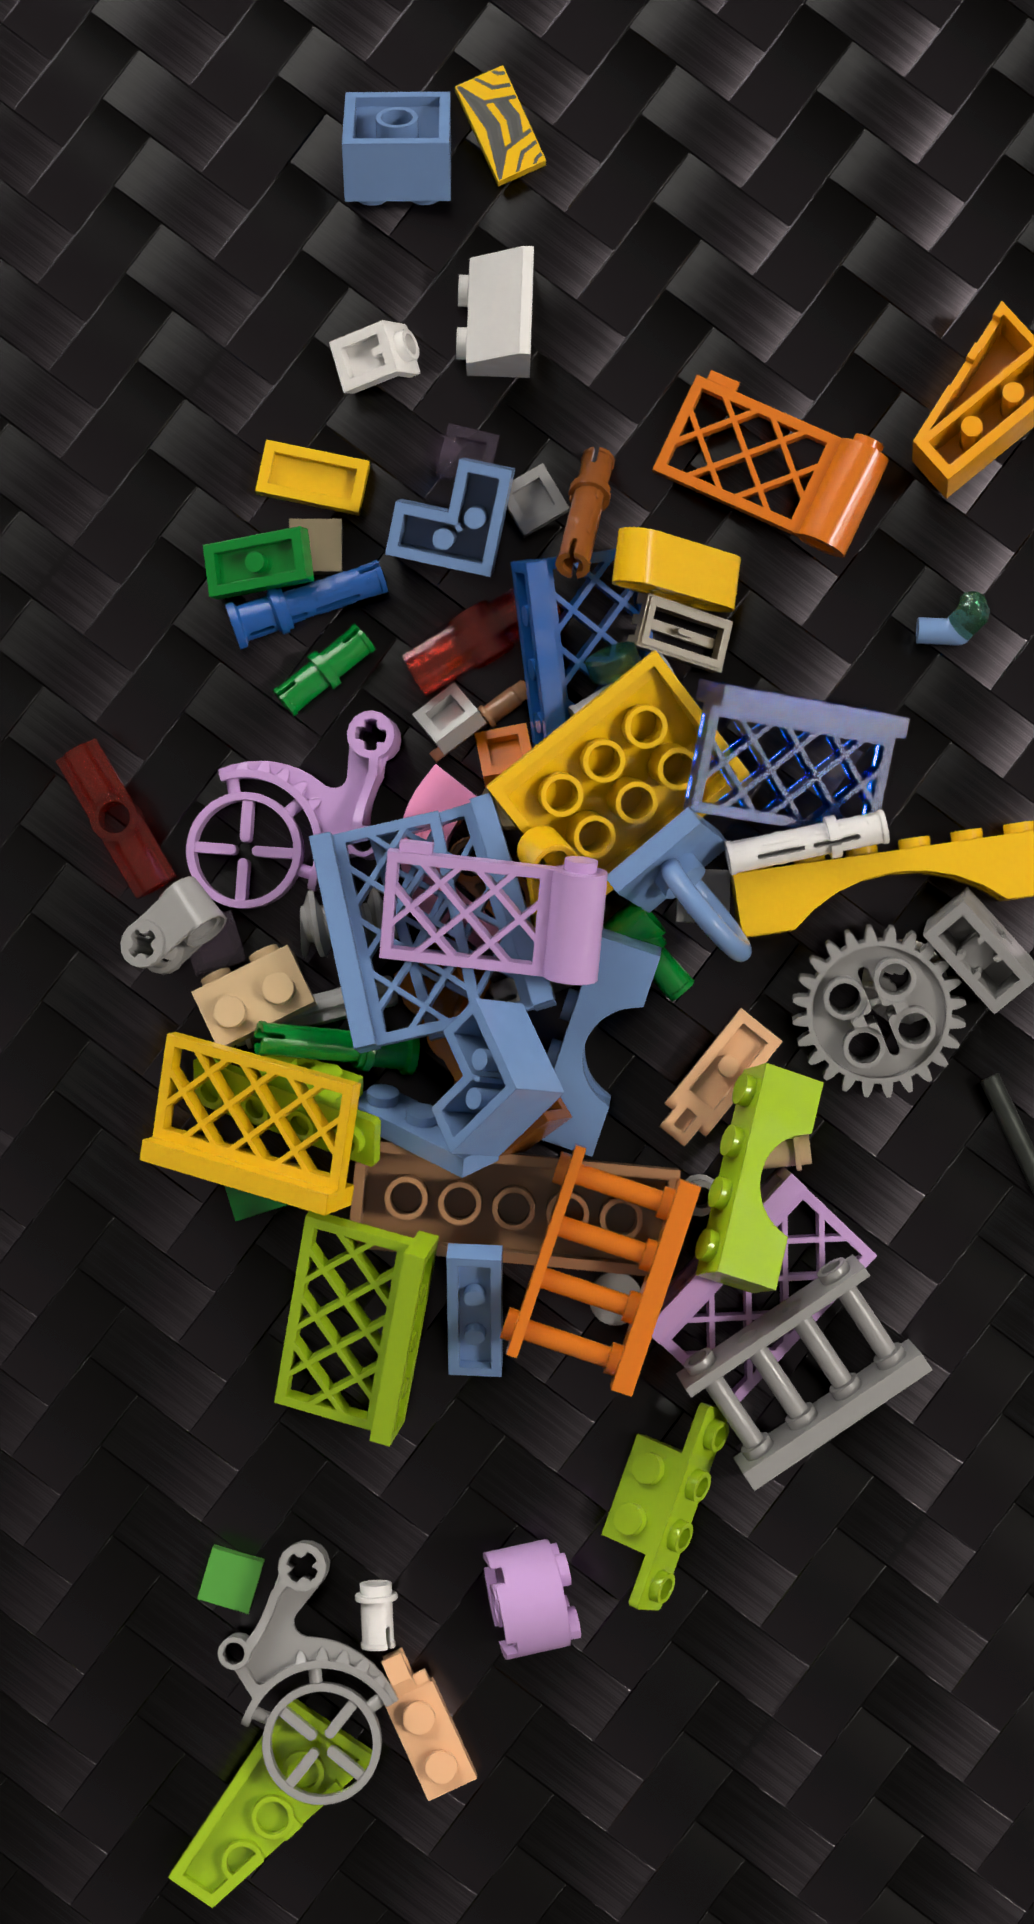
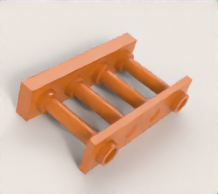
[500,1143,701,1397]

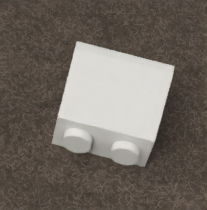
[456,246,534,378]

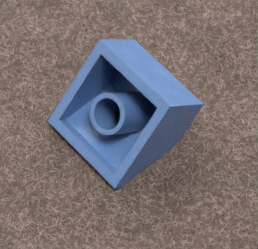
[342,91,451,206]

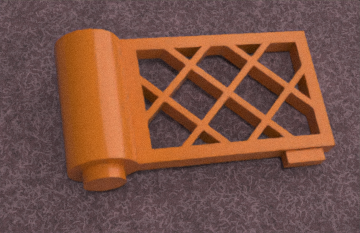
[652,370,889,558]

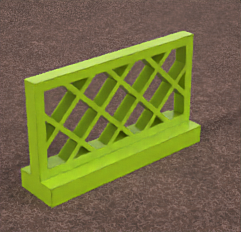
[274,1211,439,1447]

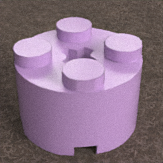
[483,1539,581,1660]

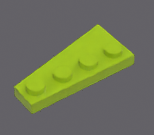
[168,1699,372,1908]

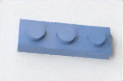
[357,1084,499,1178]
[446,1243,503,1377]

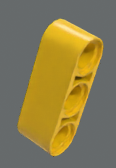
[612,527,741,612]

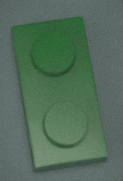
[203,526,314,600]

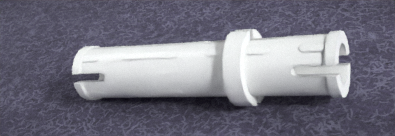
[724,809,890,875]

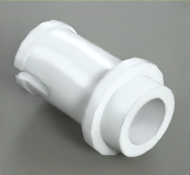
[355,1580,398,1651]

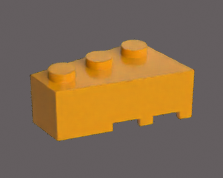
[912,301,1034,499]

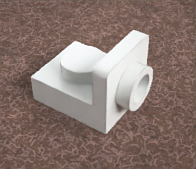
[329,320,420,394]

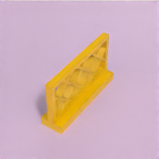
[140,1032,361,1216]

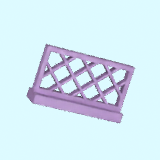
[652,1167,877,1402]

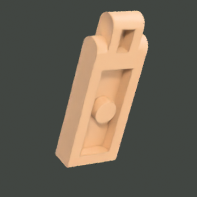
[659,1008,783,1146]

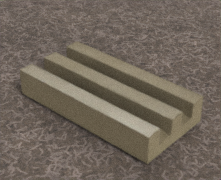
[626,593,733,673]

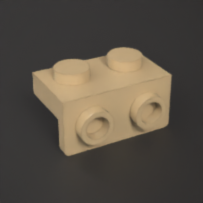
[191,944,317,1047]

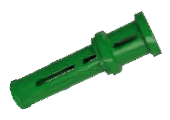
[254,1021,420,1075]

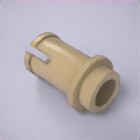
[763,1134,812,1171]

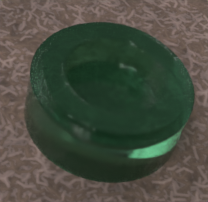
[585,641,641,684]

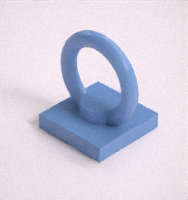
[607,807,752,962]

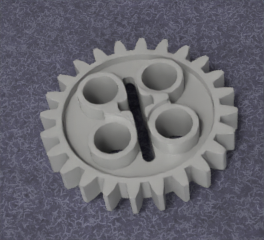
[792,924,966,1098]

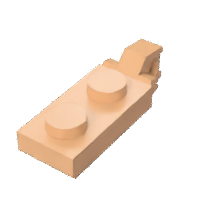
[381,1647,477,1801]

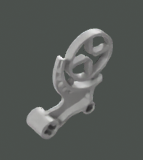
[218,1540,399,1805]

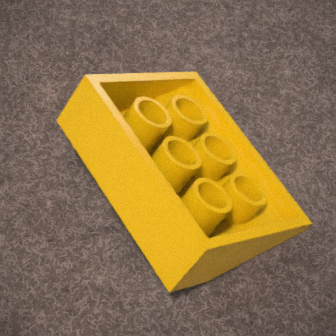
[485,650,752,895]

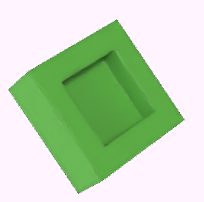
[197,1544,265,1614]

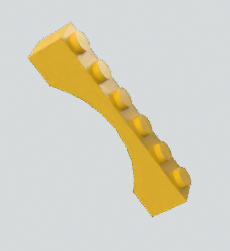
[730,821,1034,938]

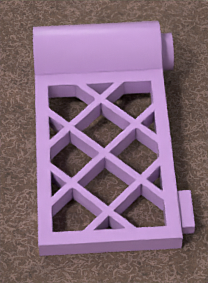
[379,839,608,985]

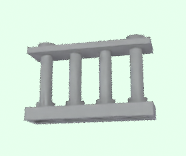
[676,1254,932,1491]

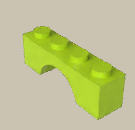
[695,1063,824,1293]

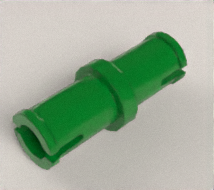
[272,624,376,717]

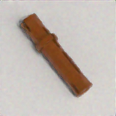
[555,447,615,579]

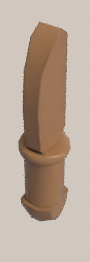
[429,680,527,763]

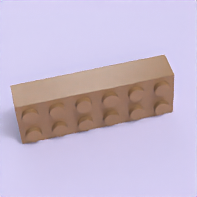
[350,1139,680,1276]

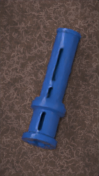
[225,559,388,650]

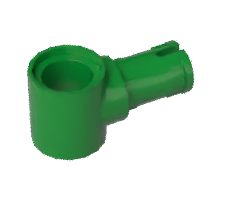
[603,901,694,1002]

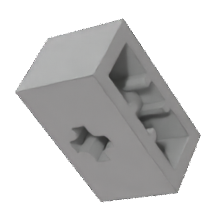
[923,886,1034,1014]

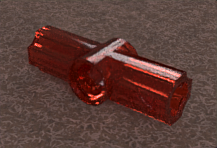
[402,588,561,696]
[56,738,177,900]

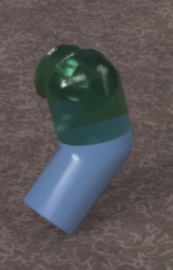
[916,591,990,646]

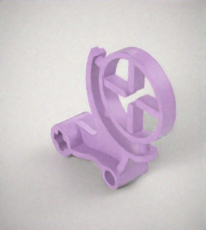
[186,710,402,909]

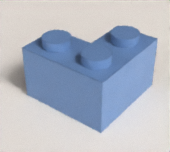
[385,457,515,577]
[431,998,565,1156]

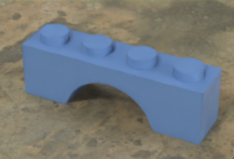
[542,928,662,1157]

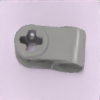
[120,876,227,975]

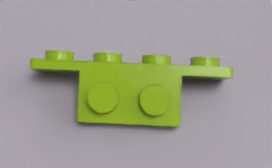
[193,1055,381,1167]
[601,1403,729,1610]

